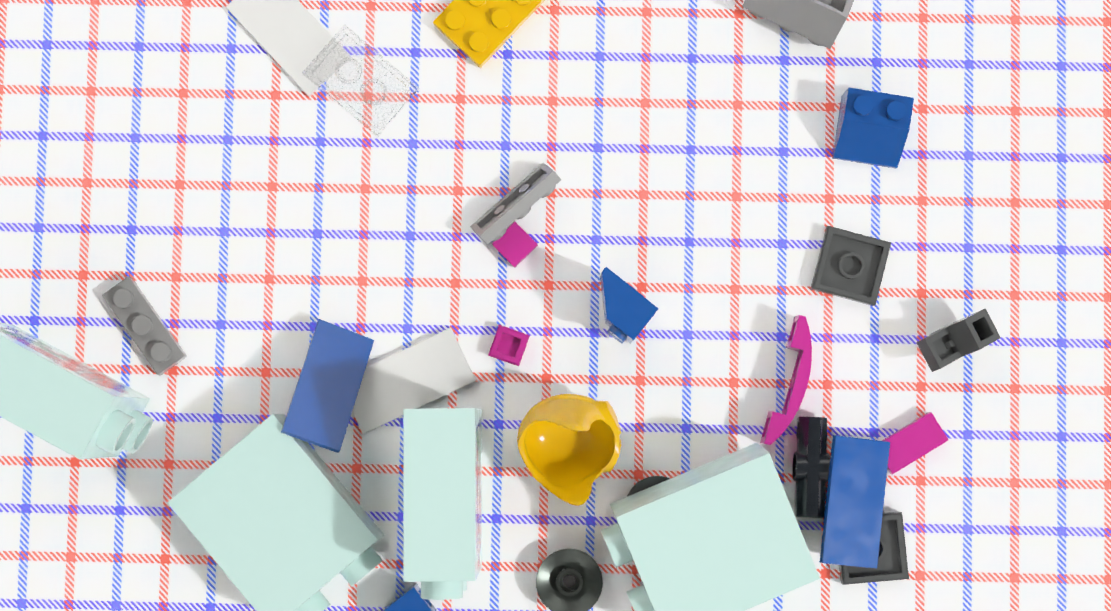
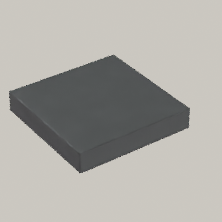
[810,226,892,306]
[839,512,909,585]

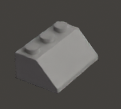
[742,0,854,49]

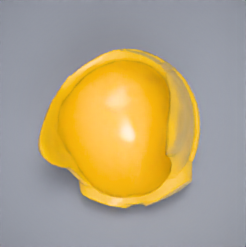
[517,394,622,506]

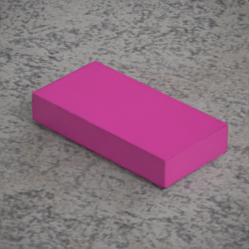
[882,412,949,475]

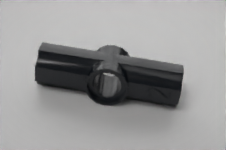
[792,416,830,518]

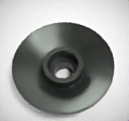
[536,548,603,611]

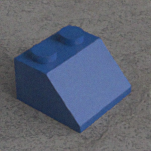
[832,87,914,169]
[600,267,659,344]

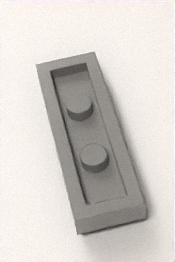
[470,162,562,245]
[102,276,188,376]

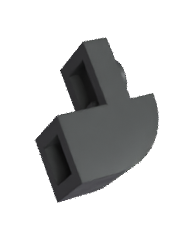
[916,308,1001,372]

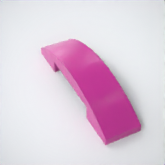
[760,315,812,445]

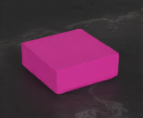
[492,222,538,268]
[488,325,530,367]

